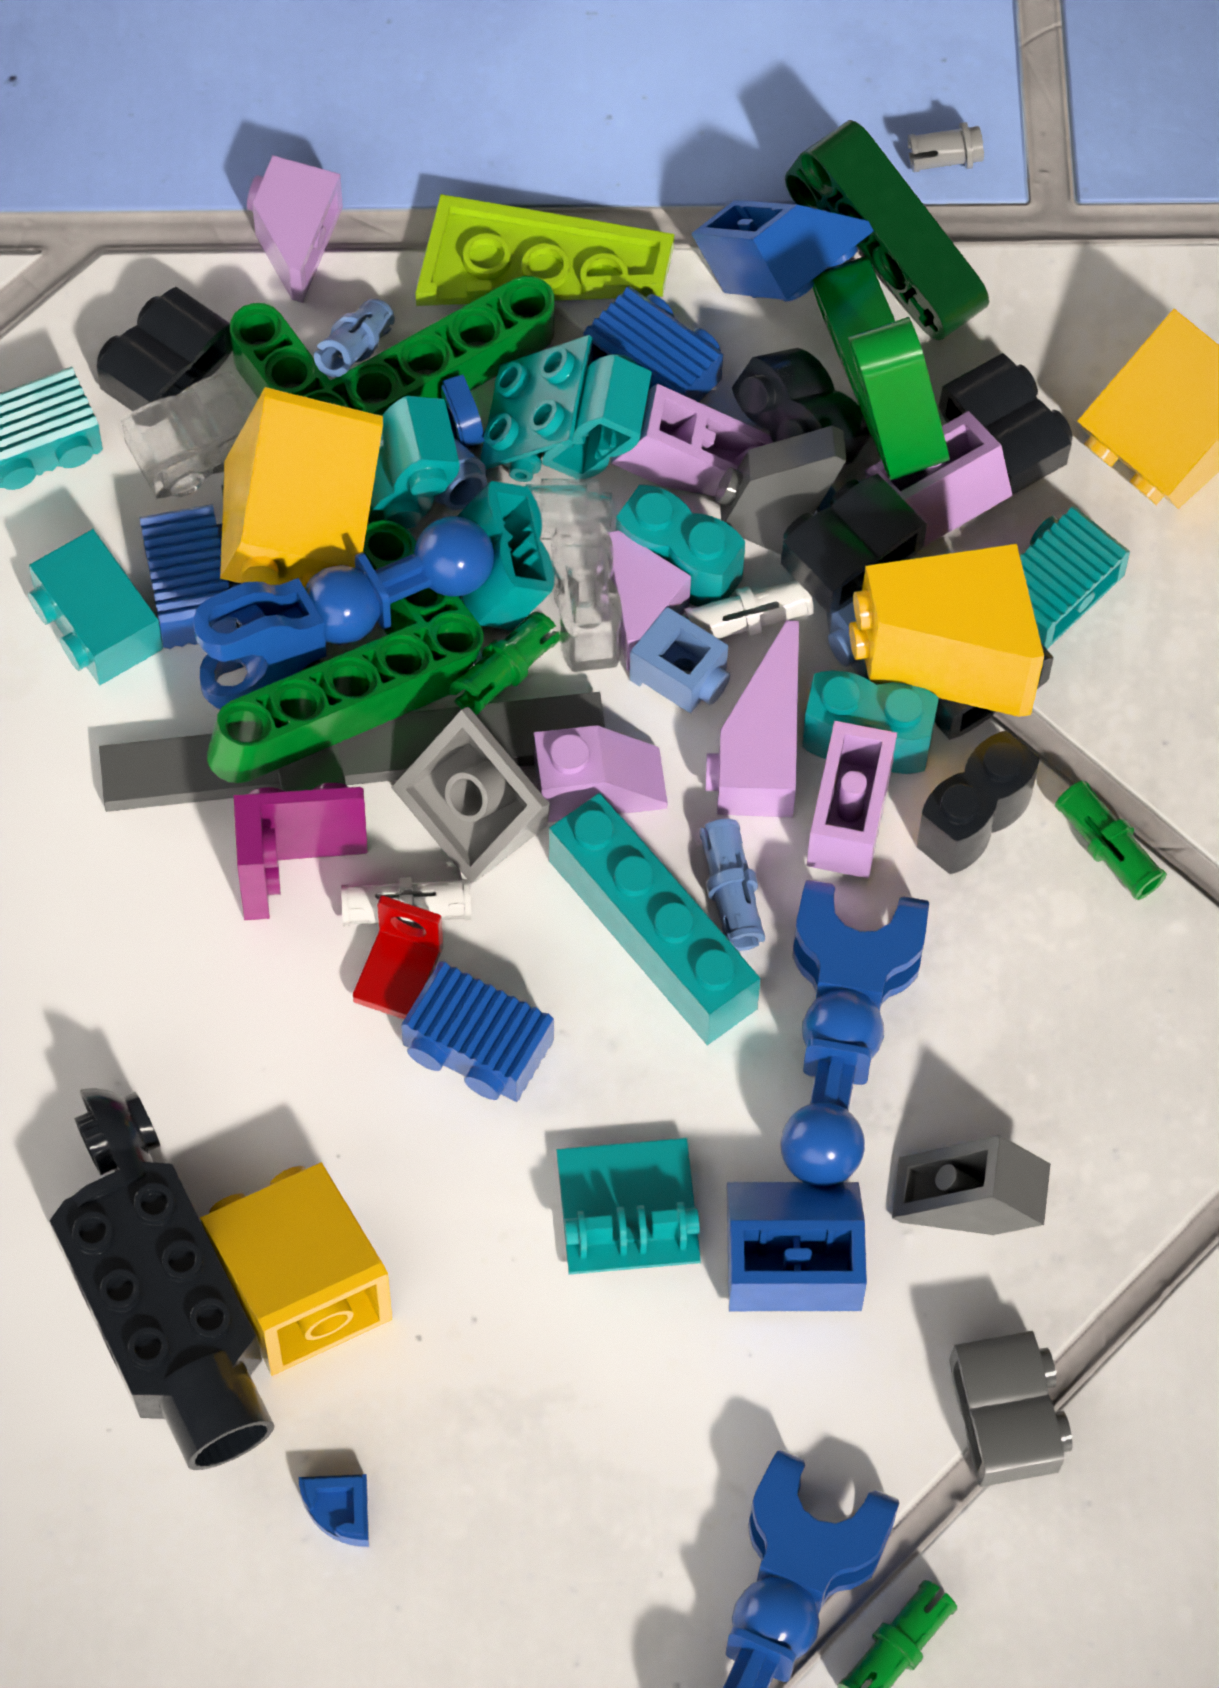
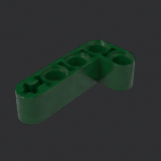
[785,120,990,341]

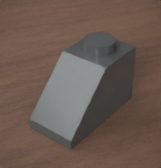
[715,426,846,555]
[892,1135,1051,1235]

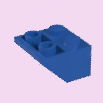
[691,200,874,302]
[726,1182,867,1312]

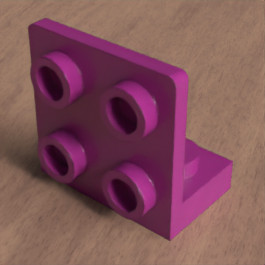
[233,783,368,921]

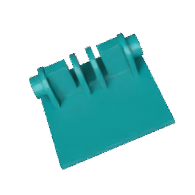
[480,335,593,482]
[556,1138,701,1275]

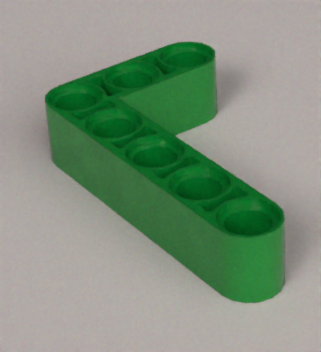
[812,255,950,481]
[230,276,554,416]
[207,520,483,783]

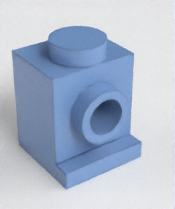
[630,607,731,714]

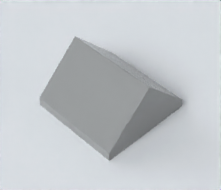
[391,707,550,884]

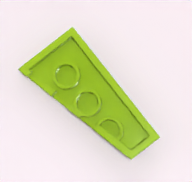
[415,194,675,306]

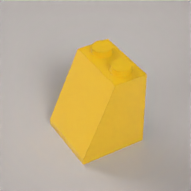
[1077,309,1219,509]
[220,387,383,588]
[849,544,1044,717]
[200,1162,393,1376]

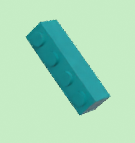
[549,793,761,1046]

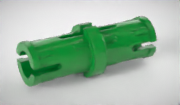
[450,612,560,715]
[1054,780,1167,900]
[837,1580,957,1688]

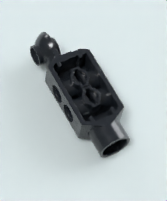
[49,1088,275,1470]

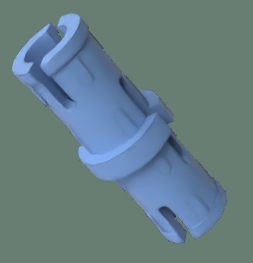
[314,299,395,377]
[699,819,765,951]

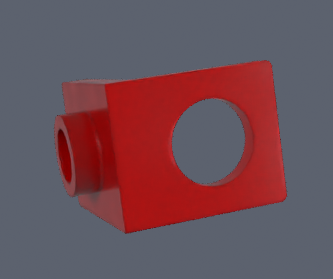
[352,895,443,1019]

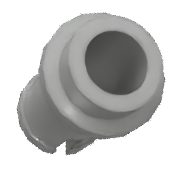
[908,122,984,172]

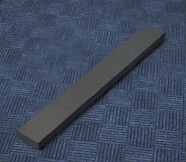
[99,692,605,812]

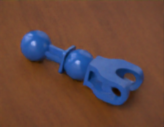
[193,516,494,709]
[780,880,929,1187]
[723,1450,900,1688]

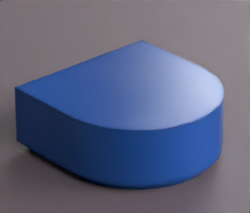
[441,374,484,448]

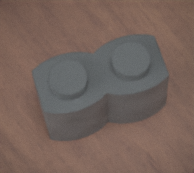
[949,1331,1072,1487]

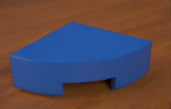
[298,1474,369,1547]

